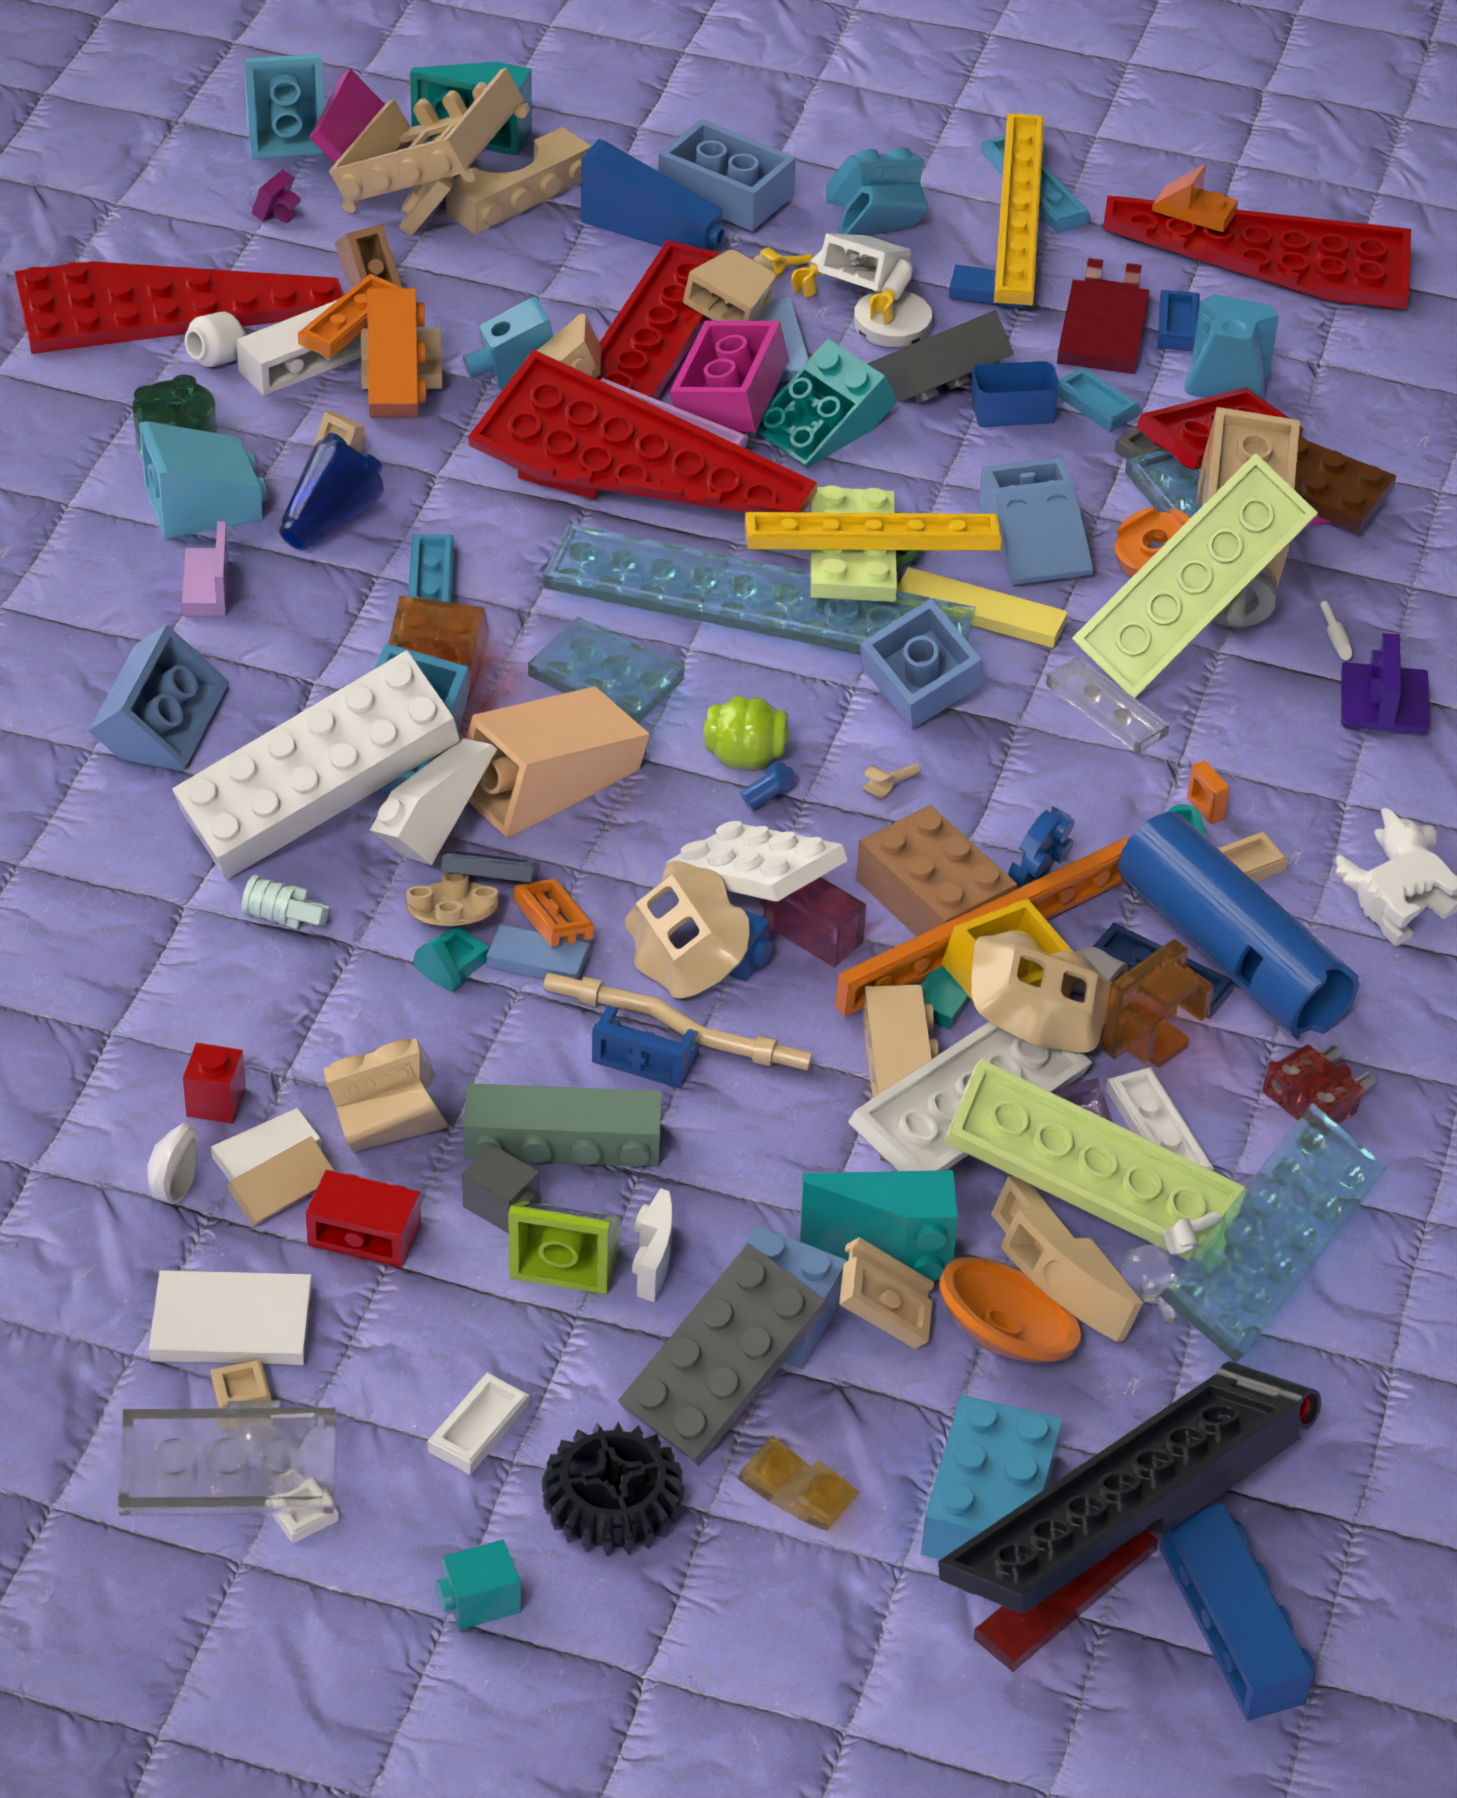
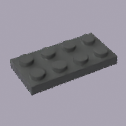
[618,1243,829,1466]

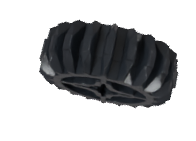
[542,1421,684,1557]

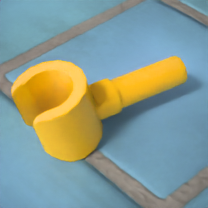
[760,247,813,277]

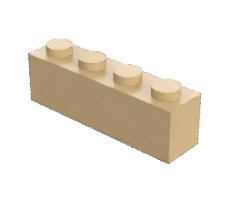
[863,985,938,1160]

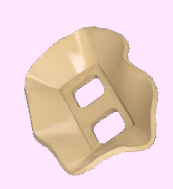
[625,861,750,999]
[971,931,1119,1053]

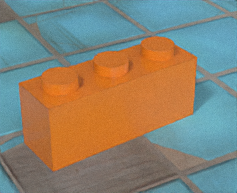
[367,288,426,418]

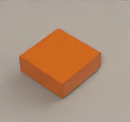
[1187,760,1230,824]

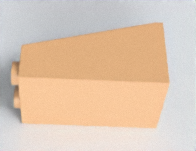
[466,686,650,838]

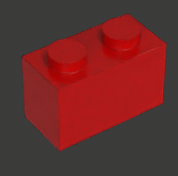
[306,1169,421,1267]

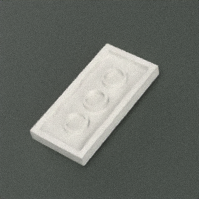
[666,821,848,902]

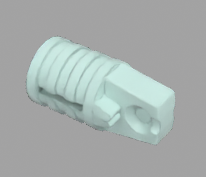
[241,874,330,929]

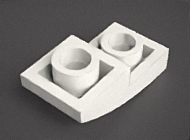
[632,1188,672,1303]

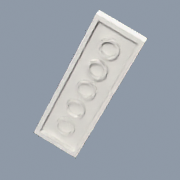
[848,1022,1092,1171]

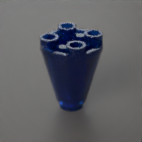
[279,432,384,551]

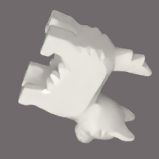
[1335,808,1457,946]

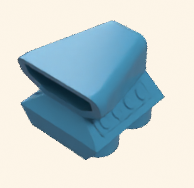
[826,147,928,236]
[1184,294,1279,399]

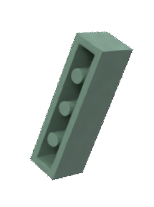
[463,1083,662,1167]

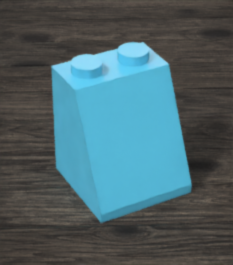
[139,421,268,539]

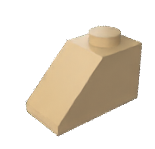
[537,313,601,378]

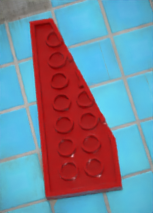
[14,261,343,354]
[468,349,817,513]

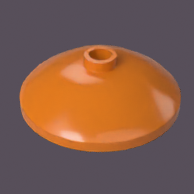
[939,1257,1081,1363]

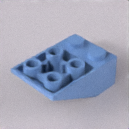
[978,457,1094,585]

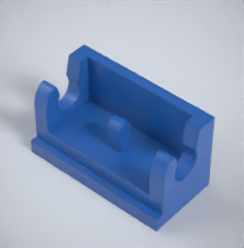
[592,1005,700,1089]

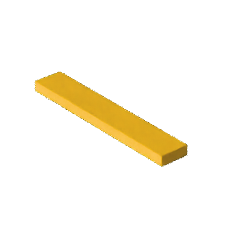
[745,512,1002,551]

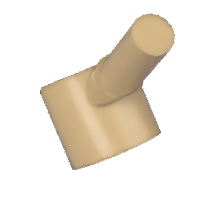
[862,764,921,799]

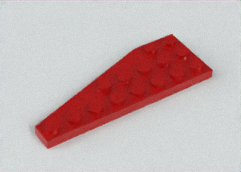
[1103,195,1411,309]

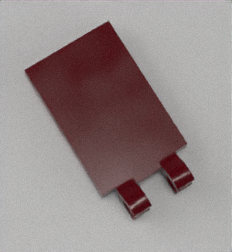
[1057,258,1150,374]

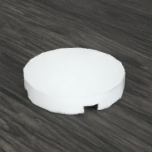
[854,291,932,348]

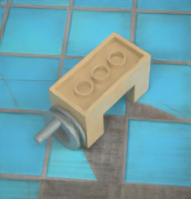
[1196,407,1300,628]

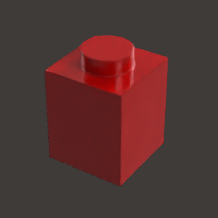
[183,1042,246,1124]

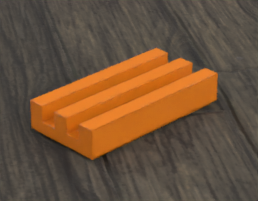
[513,878,594,947]

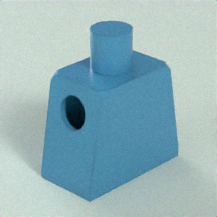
[463,296,553,390]

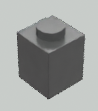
[462,1145,541,1233]

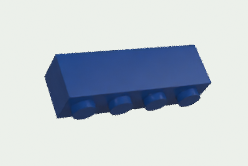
[1160,1502,1315,1721]

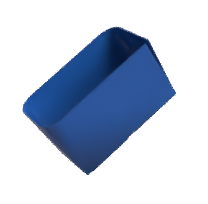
[972,361,1059,427]

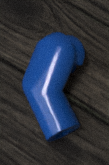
[740,761,795,811]

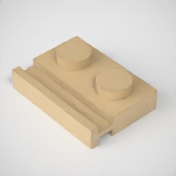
[839,1237,934,1349]

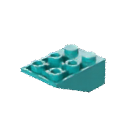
[755,339,898,468]

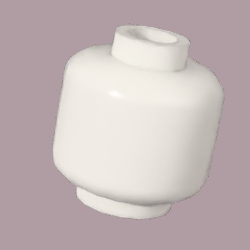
[185,312,246,367]

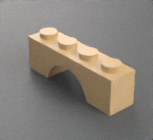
[446,126,592,235]

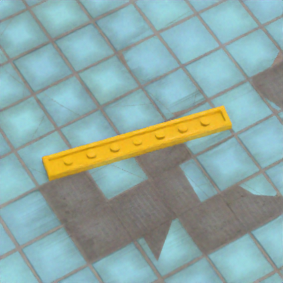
[994,113,1044,306]

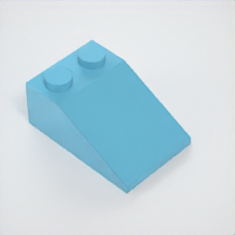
[245,53,325,159]

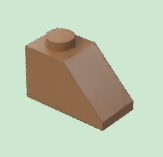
[335,224,402,288]

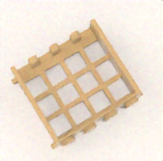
[329,68,530,213]

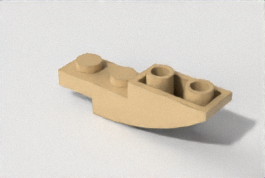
[991,1176,1143,1342]

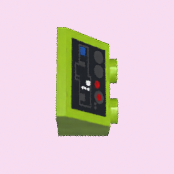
[508,1201,620,1295]

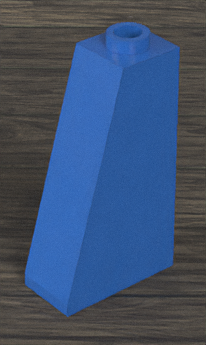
[581,139,725,251]

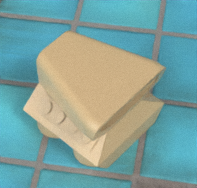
[323,1038,450,1152]

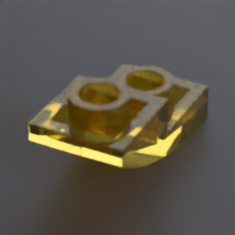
[737,1435,859,1531]

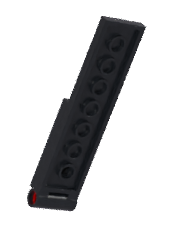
[938,1361,1321,1614]

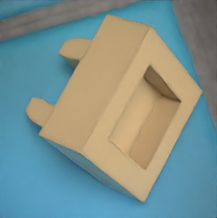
[312,411,367,465]

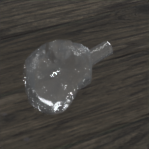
[1118,1245,1177,1324]

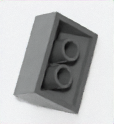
[867,310,1014,403]

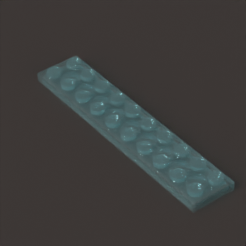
[543,523,976,654]

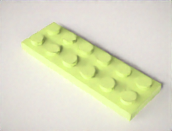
[1072,453,1318,700]
[944,1058,1245,1272]

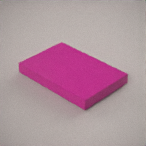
[310,68,385,163]

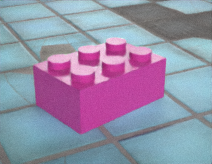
[670,321,789,434]

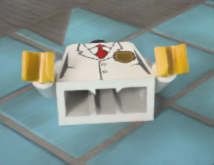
[792,233,913,324]

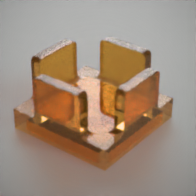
[1101,939,1213,1067]

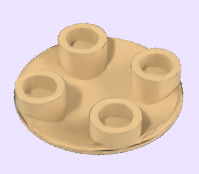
[406,872,499,926]

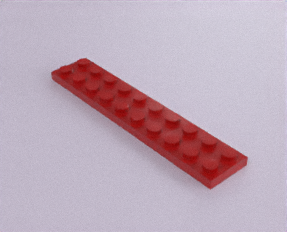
[518,240,722,499]

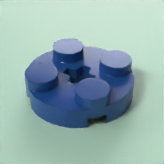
[1008,806,1075,889]

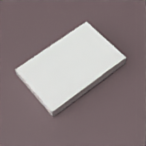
[149,1270,312,1365]

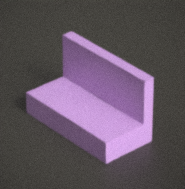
[182,521,229,616]

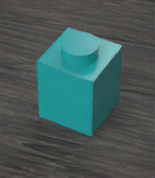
[435,1539,521,1630]

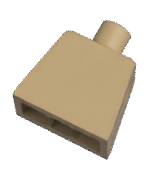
[683,250,777,321]

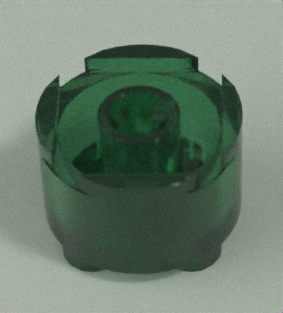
[132,374,217,458]

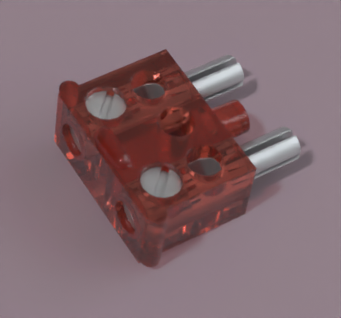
[1262,1044,1377,1137]

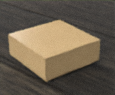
[210,1359,272,1421]

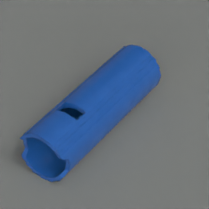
[1118,812,1359,1040]

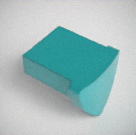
[413,926,489,991]

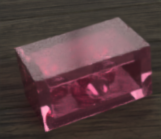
[763,877,866,968]

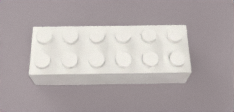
[172,650,460,880]

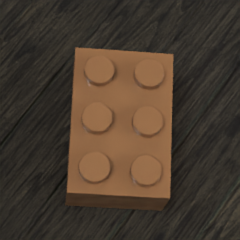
[856,805,1017,937]

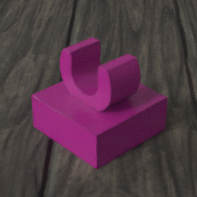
[251,169,301,223]

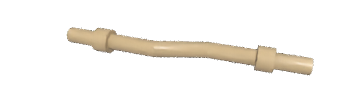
[543,972,813,1071]

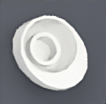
[147,1122,198,1204]

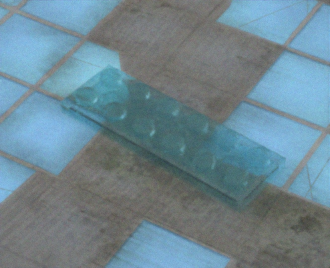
[1159,1104,1387,1363]

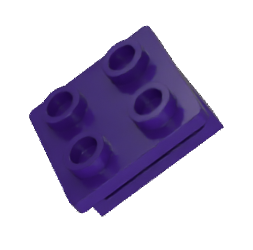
[1341,633,1429,734]

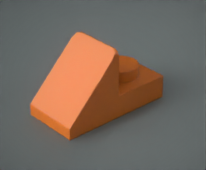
[1152,165,1238,232]

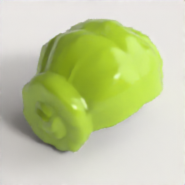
[703,696,789,771]

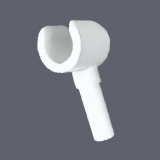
[1163,1211,1221,1255]

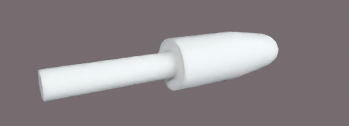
[1320,601,1352,660]

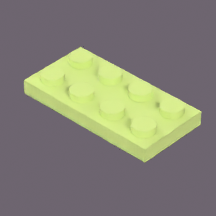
[810,485,897,602]

